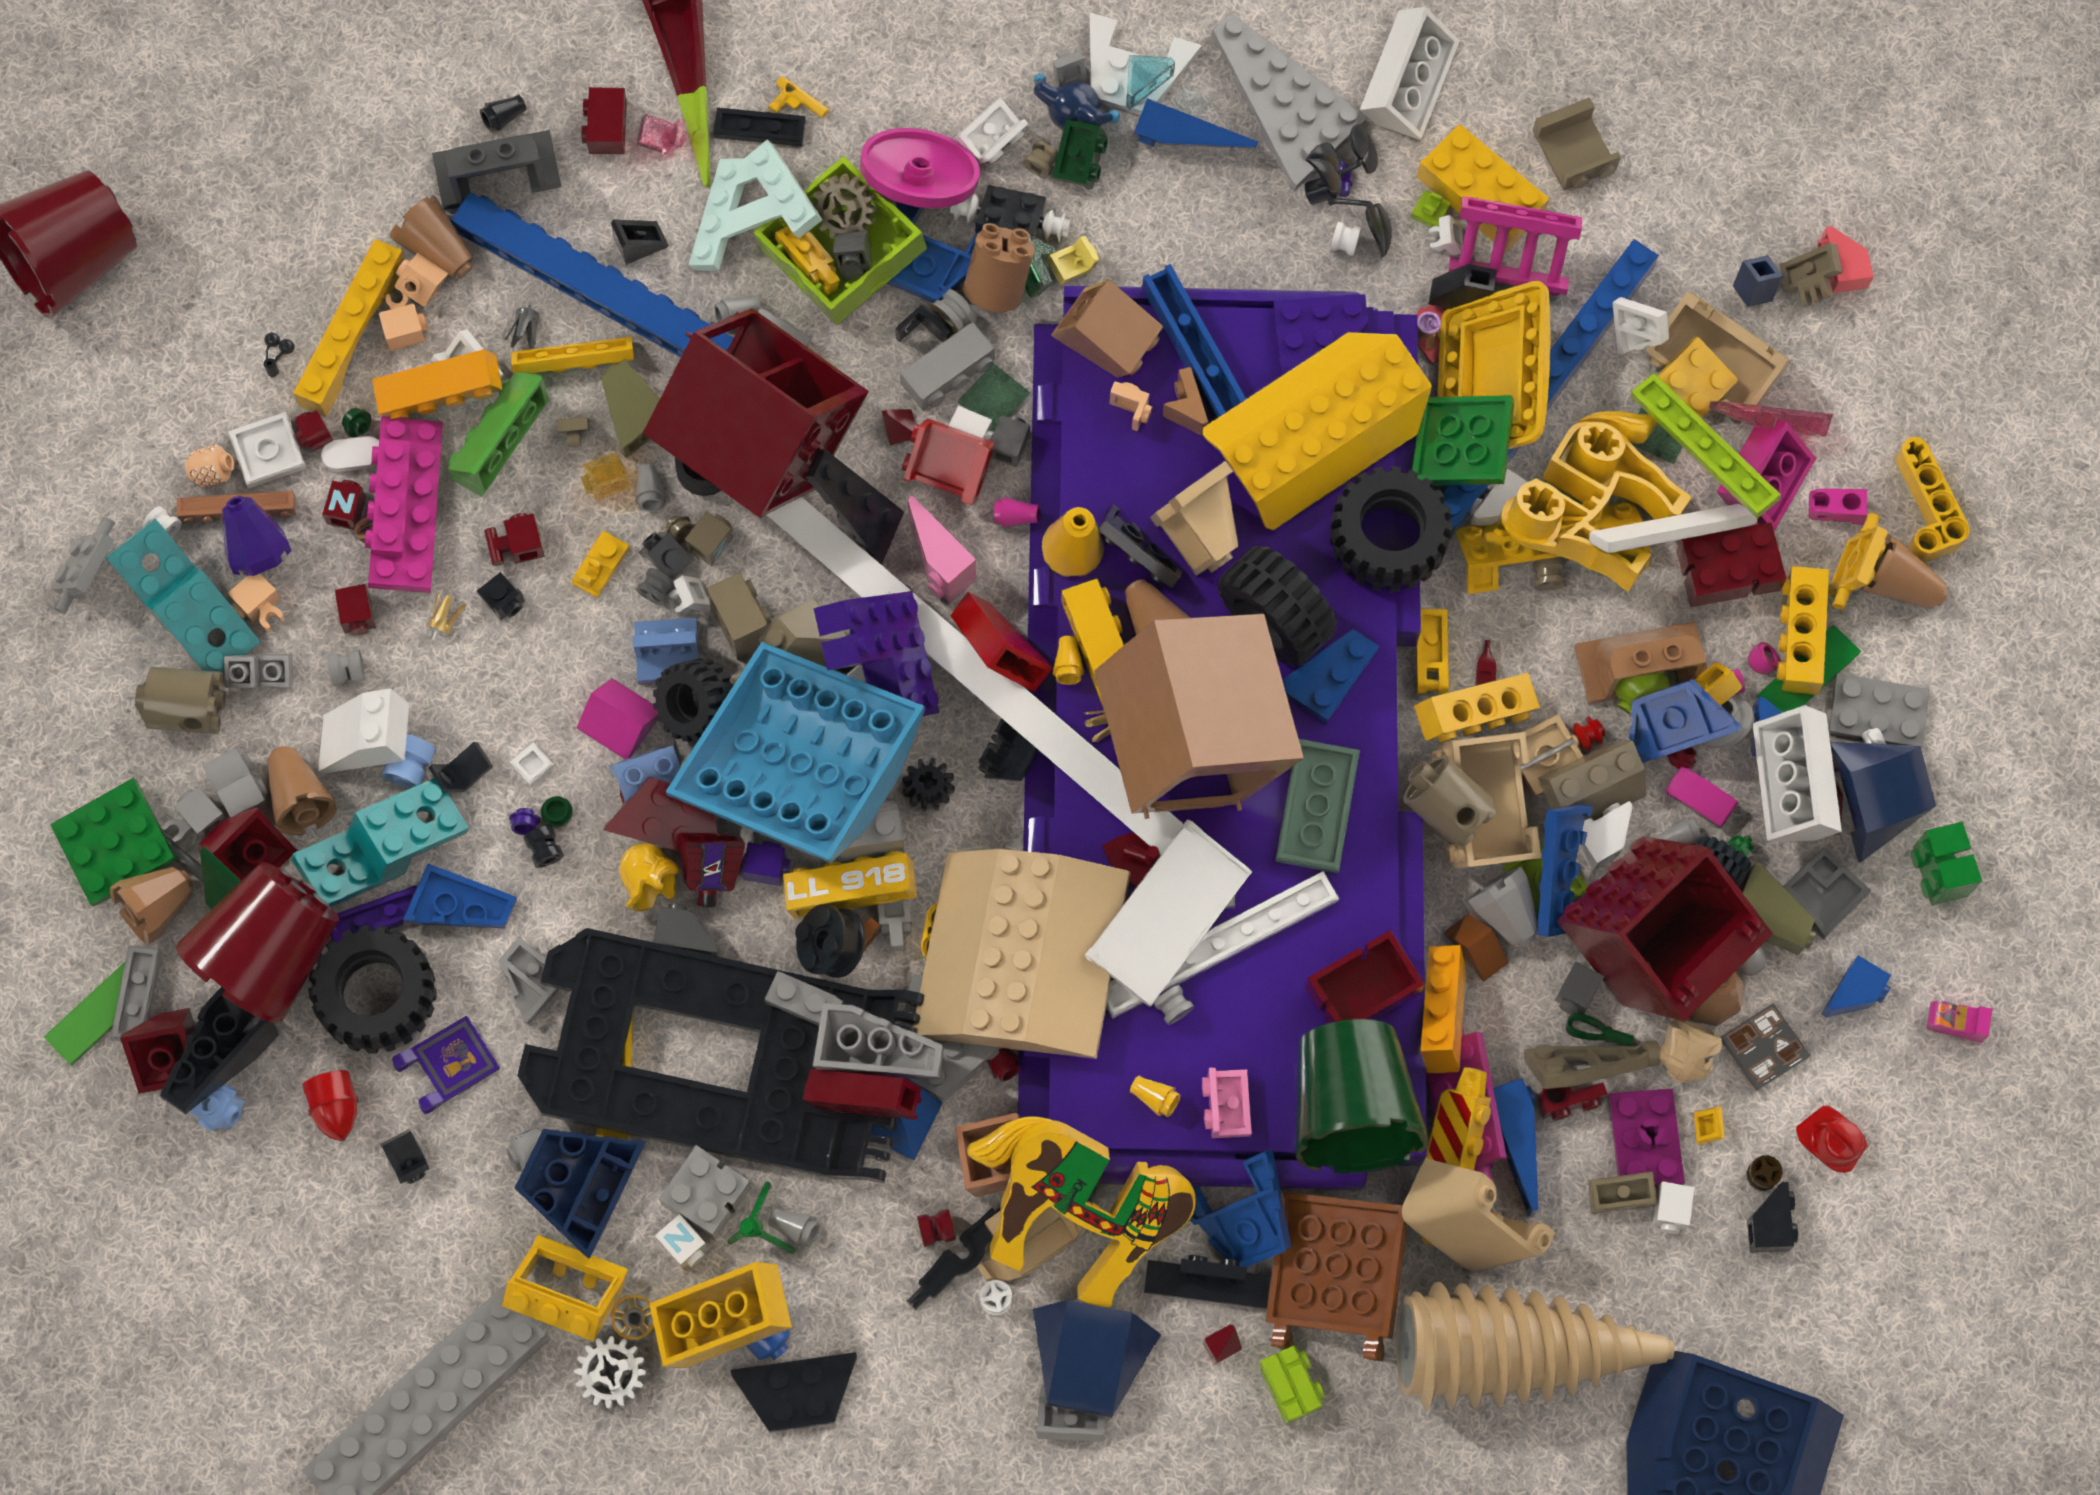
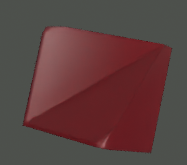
[1203,1324,1242,1365]

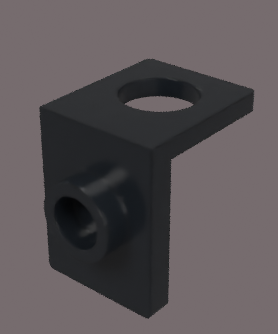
[896,304,950,343]
[428,742,493,792]

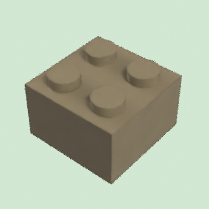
[706,572,771,660]

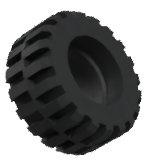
[1329,466,1452,592]
[1218,546,1337,666]
[308,925,437,1054]

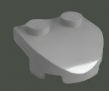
[1037,1383,1104,1442]

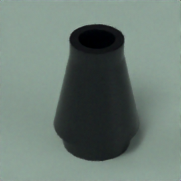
[480,95,527,131]

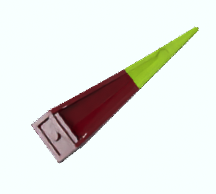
[642,0,711,187]

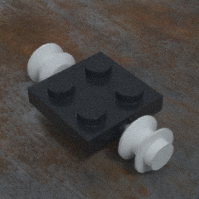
[950,185,1071,244]

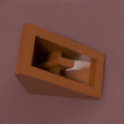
[1444,914,1509,982]

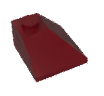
[199,807,297,881]
[120,1008,196,1094]

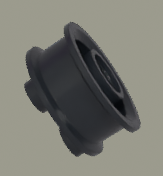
[795,904,865,978]

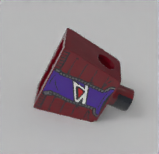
[679,833,745,907]

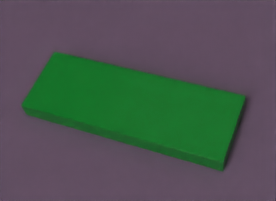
[1756,625,1861,713]

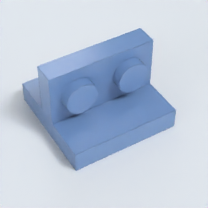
[633,618,699,684]

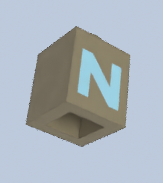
[685,511,733,566]

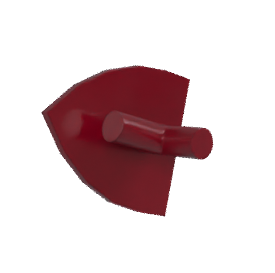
[1102,832,1161,888]

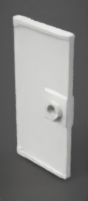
[1084,819,1252,1007]

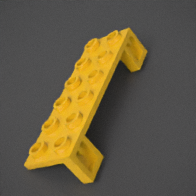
[1455,502,1650,595]

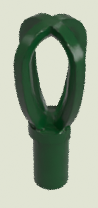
[1566,1013,1634,1047]

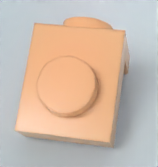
[1109,381,1152,431]

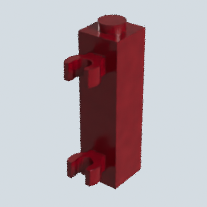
[802,1069,922,1120]

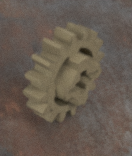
[813,174,878,238]

